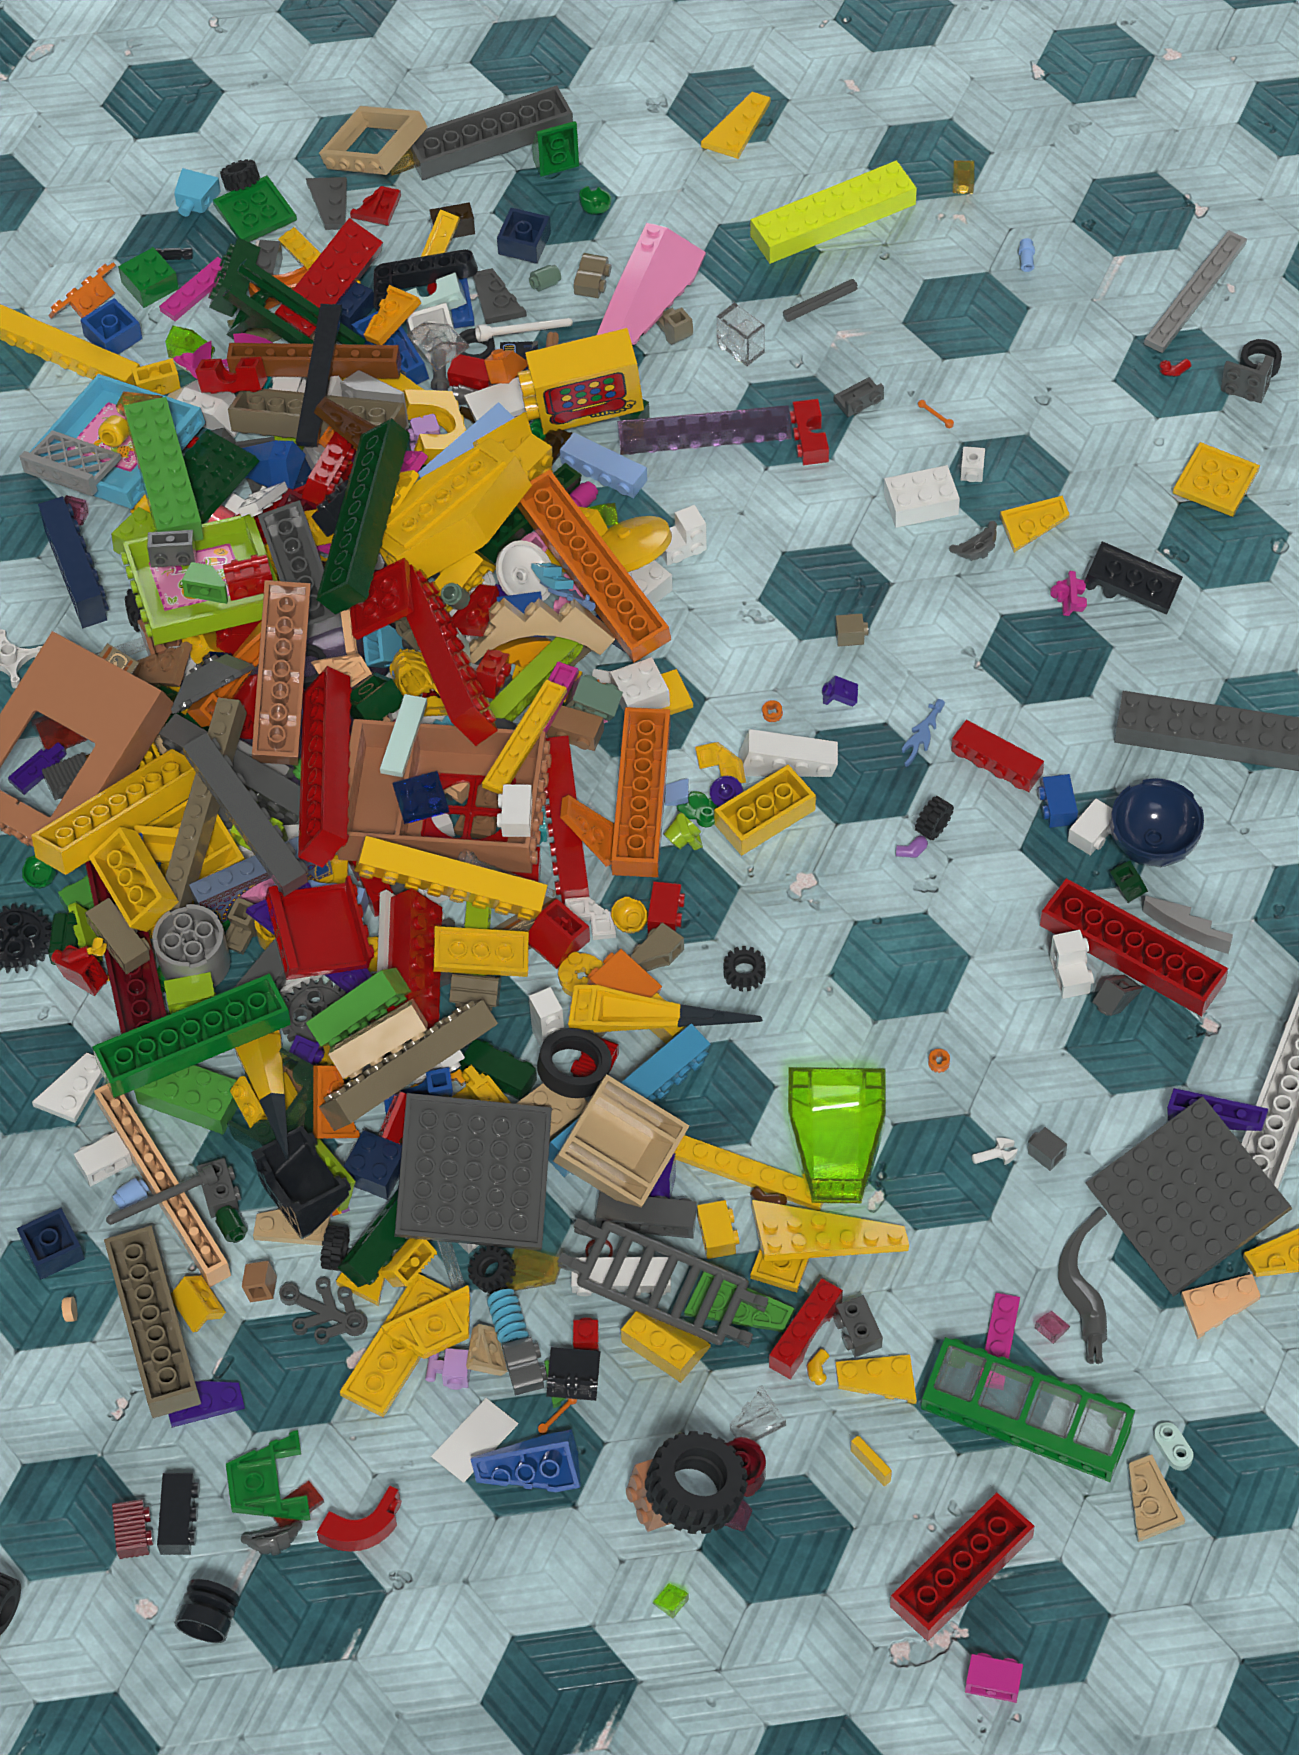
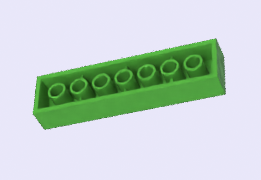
[123,397,204,541]

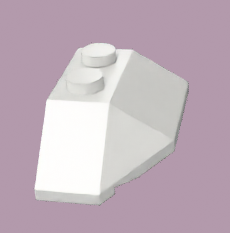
[167,380,239,438]

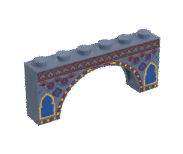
[189,836,333,923]

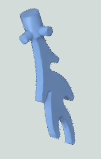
[540,580,596,611]
[902,699,945,767]

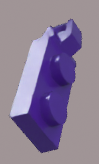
[8,742,67,795]

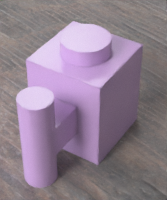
[425,1348,471,1390]

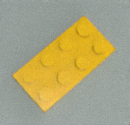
[433,926,529,977]

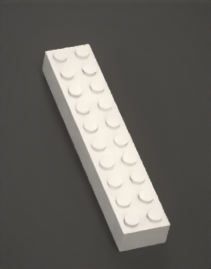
[1241,993,1299,1190]

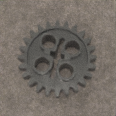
[282,978,350,1051]

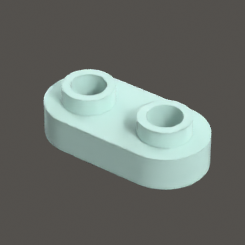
[1154,1422,1193,1471]

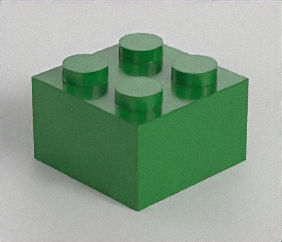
[118,247,179,308]

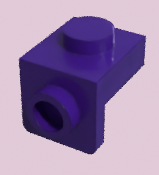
[822,675,858,707]
[287,1035,325,1069]

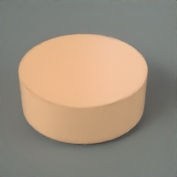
[62,1297,77,1322]

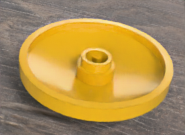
[601,516,672,572]

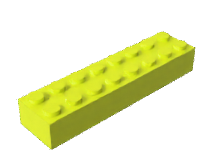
[750,160,917,264]

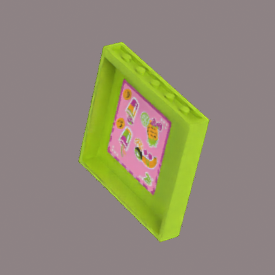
[120,514,277,645]

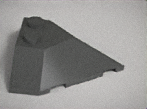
[171,654,255,714]

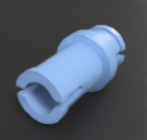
[1018,238,1035,272]

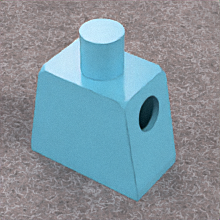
[174,168,221,217]
[363,625,406,668]

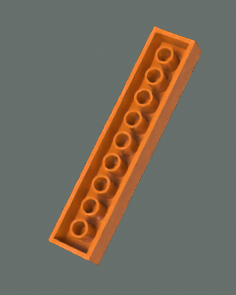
[516,470,671,663]

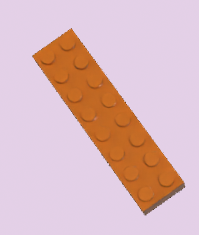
[611,707,671,878]

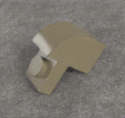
[656,307,693,344]
[225,898,257,955]

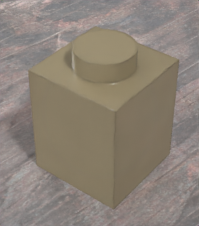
[835,614,868,647]

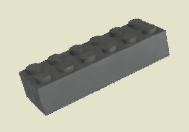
[258,500,342,639]

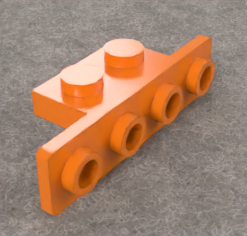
[48,262,116,319]

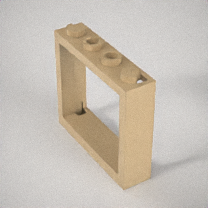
[319,106,427,175]

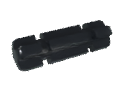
[155,248,193,260]

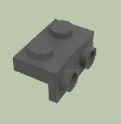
[834,377,884,417]

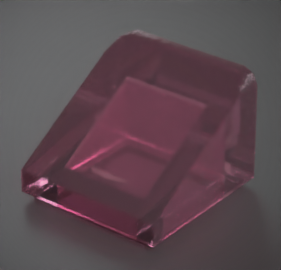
[64,495,89,525]
[1035,1311,1070,1344]
[724,1500,752,1531]

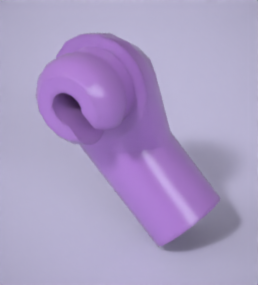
[896,835,928,858]

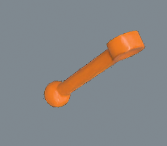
[918,400,954,428]
[538,1399,578,1435]

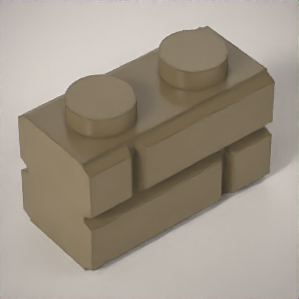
[449,973,501,1011]

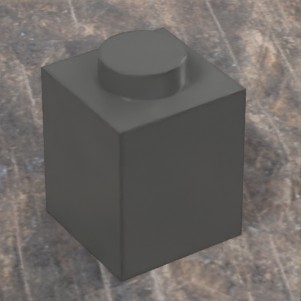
[1028,1127,1067,1171]

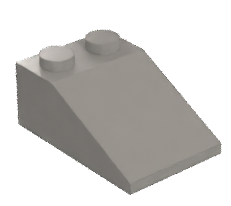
[340,370,409,429]

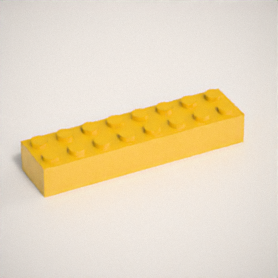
[31,749,196,875]
[354,836,548,921]

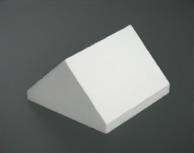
[406,303,456,355]

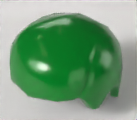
[579,186,611,214]
[22,855,57,889]

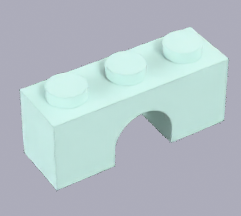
[405,273,467,321]

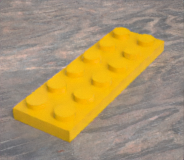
[340,1273,454,1417]

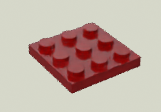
[350,558,414,640]

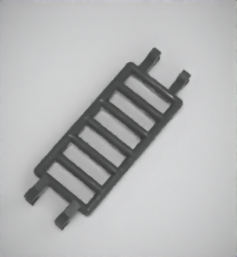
[557,1218,769,1348]

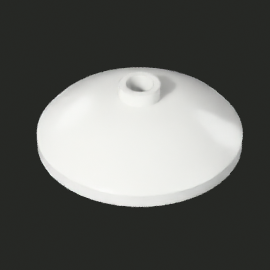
[496,540,551,601]

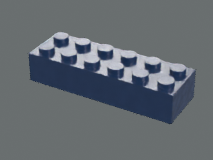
[38,496,109,629]

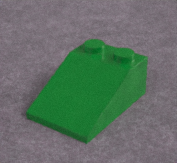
[532,121,579,177]

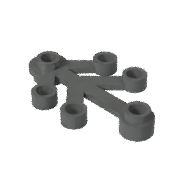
[279,1278,368,1345]

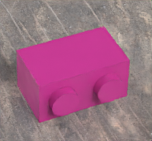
[965,1653,1023,1703]

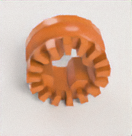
[762,700,783,722]
[928,1049,950,1073]

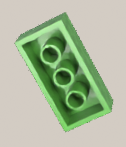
[306,968,411,1047]
[134,1065,238,1135]

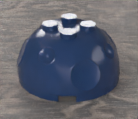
[1110,778,1204,868]

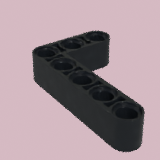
[373,249,478,312]

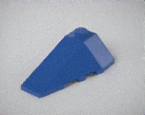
[242,440,306,490]

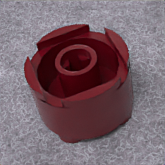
[724,1437,766,1497]

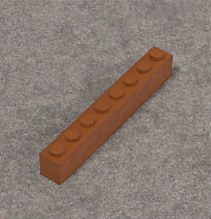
[227,343,401,379]

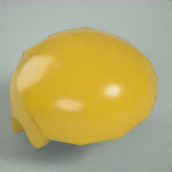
[611,897,648,934]

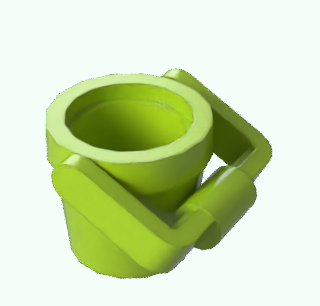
[663,812,703,850]

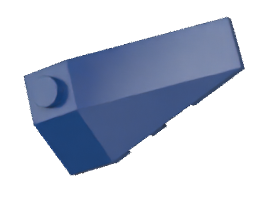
[470,1430,581,1492]

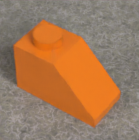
[484,349,528,384]

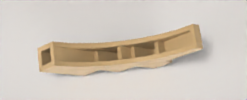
[469,598,615,664]

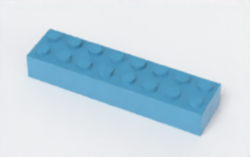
[548,1023,711,1177]

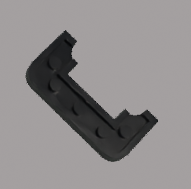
[251,1126,351,1240]

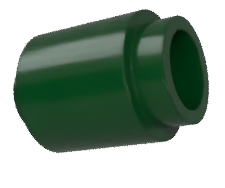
[215,1206,248,1243]

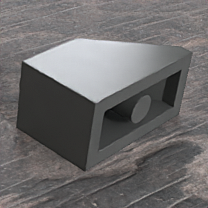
[1093,974,1143,1016]

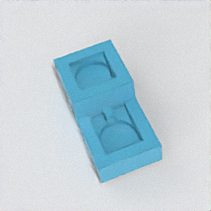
[531,563,574,590]

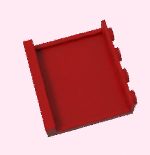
[265,875,374,980]

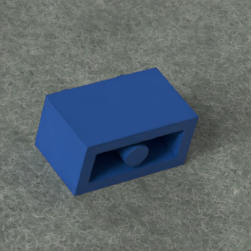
[1038,774,1078,828]

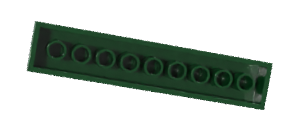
[316,418,410,615]

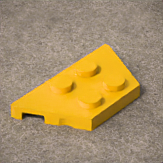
[382,1285,470,1359]

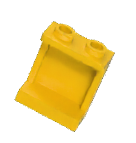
[230,1072,306,1128]

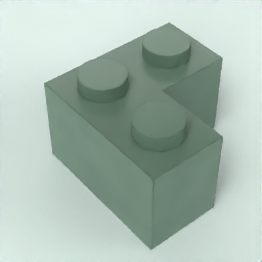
[564,675,623,721]

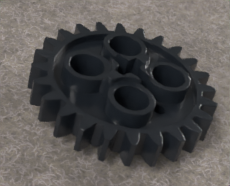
[0,903,52,973]

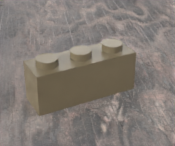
[85,898,151,974]

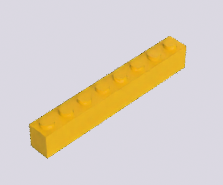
[0,304,140,386]

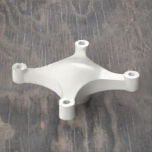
[0,629,42,688]

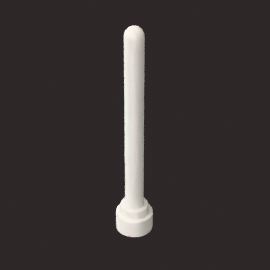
[475,318,573,342]

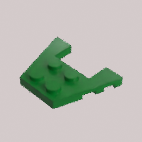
[226,1430,311,1521]

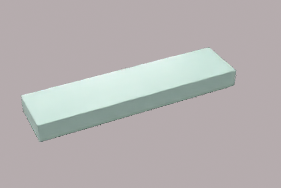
[380,694,427,777]

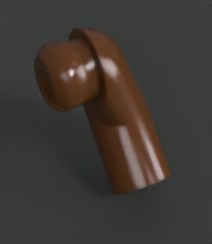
[750,1187,787,1205]

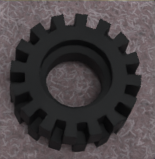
[220,159,260,191]
[915,796,954,840]
[723,946,766,992]
[320,1225,350,1271]
[468,1246,516,1294]

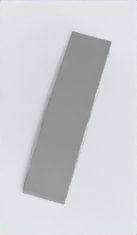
[1143,896,1233,954]

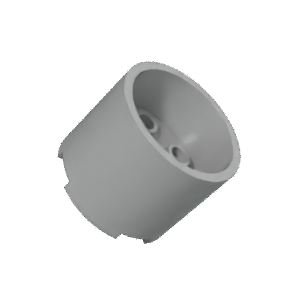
[152,904,230,987]

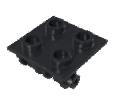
[546,1347,601,1401]

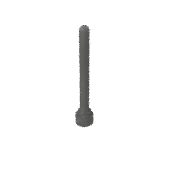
[106,1164,218,1225]

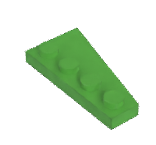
[684,1272,795,1333]

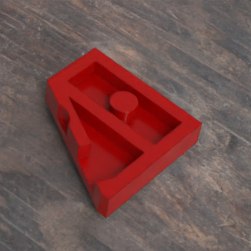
[350,186,401,226]

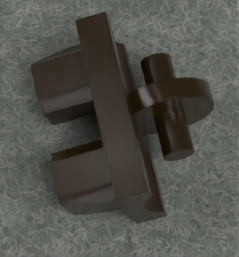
[543,429,573,465]

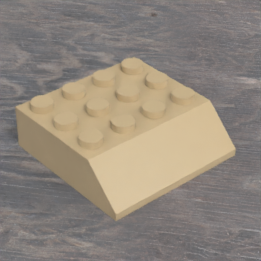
[553,1074,689,1207]

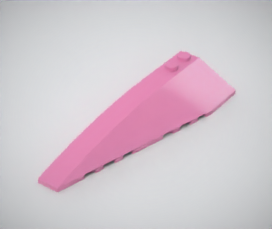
[597,223,706,345]

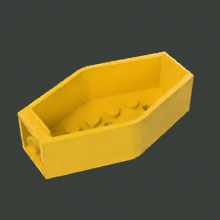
[379,438,532,578]

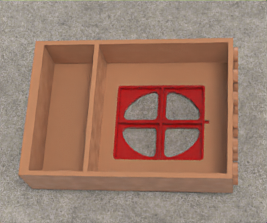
[337,719,551,873]

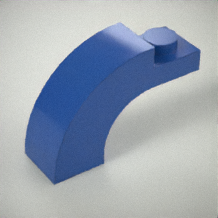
[384,1067,453,1114]

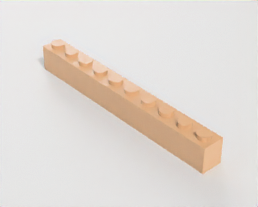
[94,1084,231,1287]

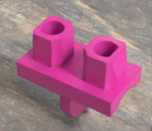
[1050,571,1087,616]

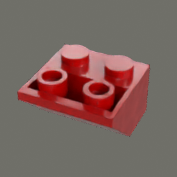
[528,899,590,969]

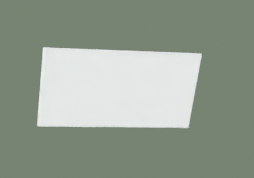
[431,1398,519,1483]

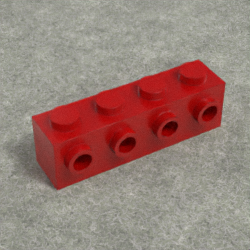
[302,431,356,505]

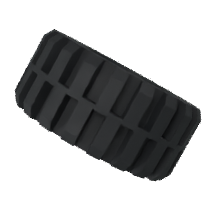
[645,1431,748,1534]

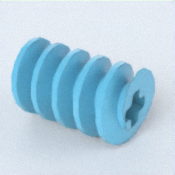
[487,1289,529,1344]

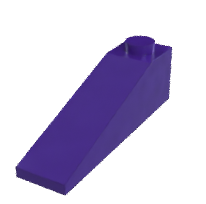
[1167,1088,1268,1131]

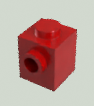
[573,1318,599,1351]

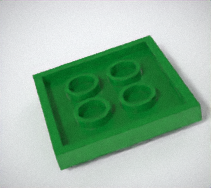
[213,175,297,242]

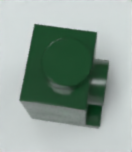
[1110,860,1148,903]

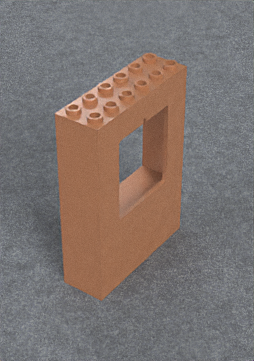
[0,631,174,847]

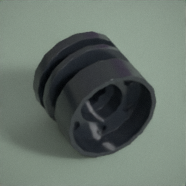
[174,1579,240,1643]

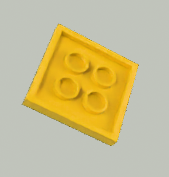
[1173,442,1260,517]

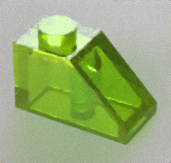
[165,325,215,359]

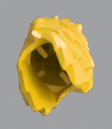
[389,649,440,697]

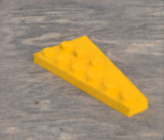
[751,1200,909,1261]

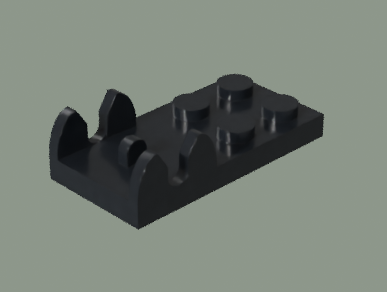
[1084,541,1183,615]

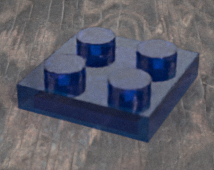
[392,771,449,824]

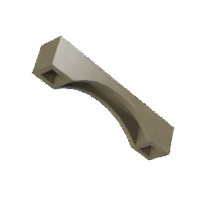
[585,923,684,1038]

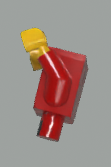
[51,937,110,996]

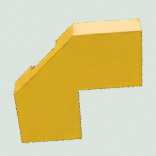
[695,742,746,784]

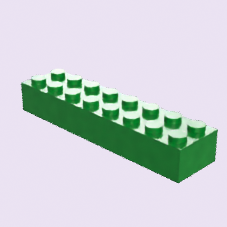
[92,974,291,1098]

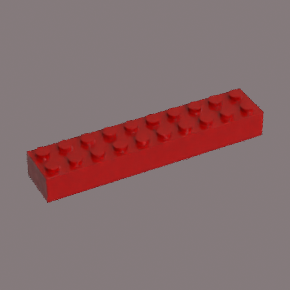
[406,564,498,746]
[298,666,352,868]

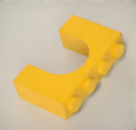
[403,389,467,465]

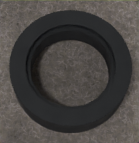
[537,1028,612,1098]

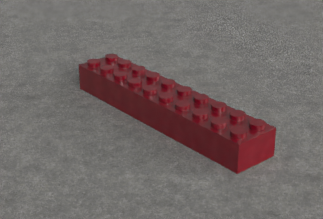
[85,860,166,1034]

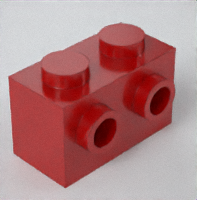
[475,649,512,699]

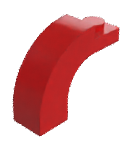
[317,1486,402,1551]

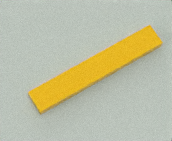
[482,680,567,794]

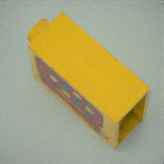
[517,328,644,434]

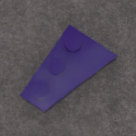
[168,1381,245,1428]

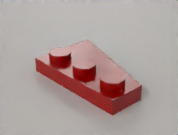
[450,584,499,637]

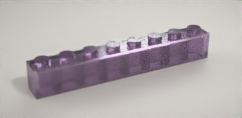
[617,405,792,455]

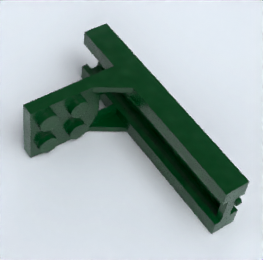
[223,259,366,345]

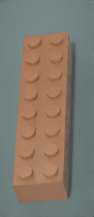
[252,580,311,765]

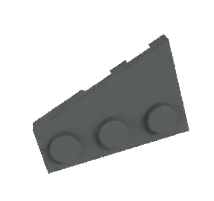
[306,177,347,230]

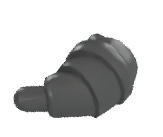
[949,521,997,561]
[241,1521,302,1556]

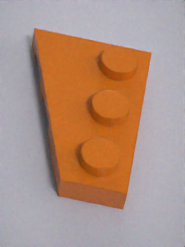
[560,795,615,867]

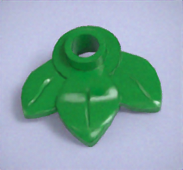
[677,791,718,828]

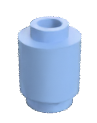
[112,1177,149,1210]

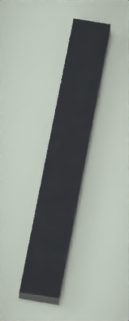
[295,304,342,447]

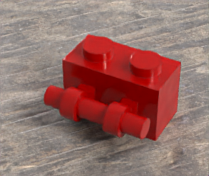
[223,554,273,601]

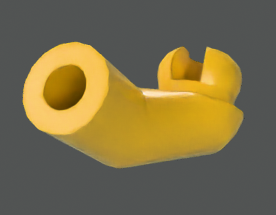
[807,1349,829,1386]

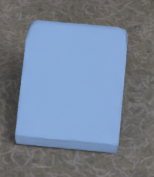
[665,779,689,806]

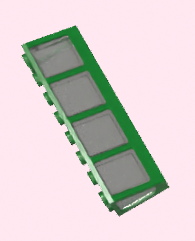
[921,1337,1135,1482]

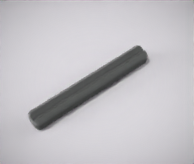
[783,279,858,322]

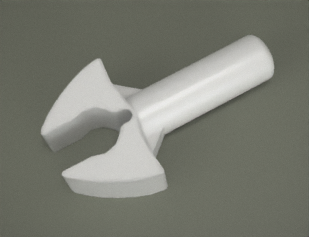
[972,1138,1018,1165]

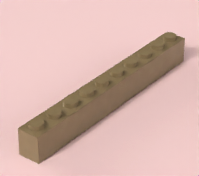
[165,698,247,912]

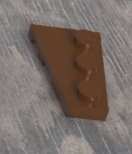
[314,397,376,449]

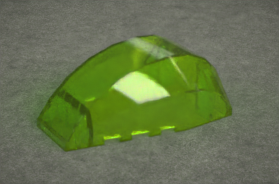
[788,1067,886,1204]

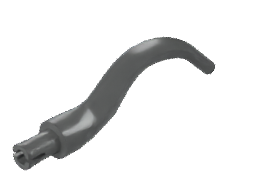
[1058,1208,1107,1364]

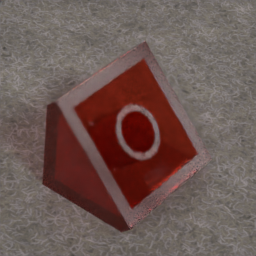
[31,715,88,750]

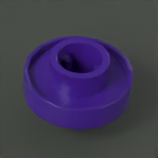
[710,776,744,807]

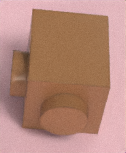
[242,1261,277,1302]

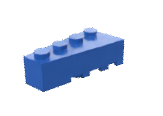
[351,311,429,384]

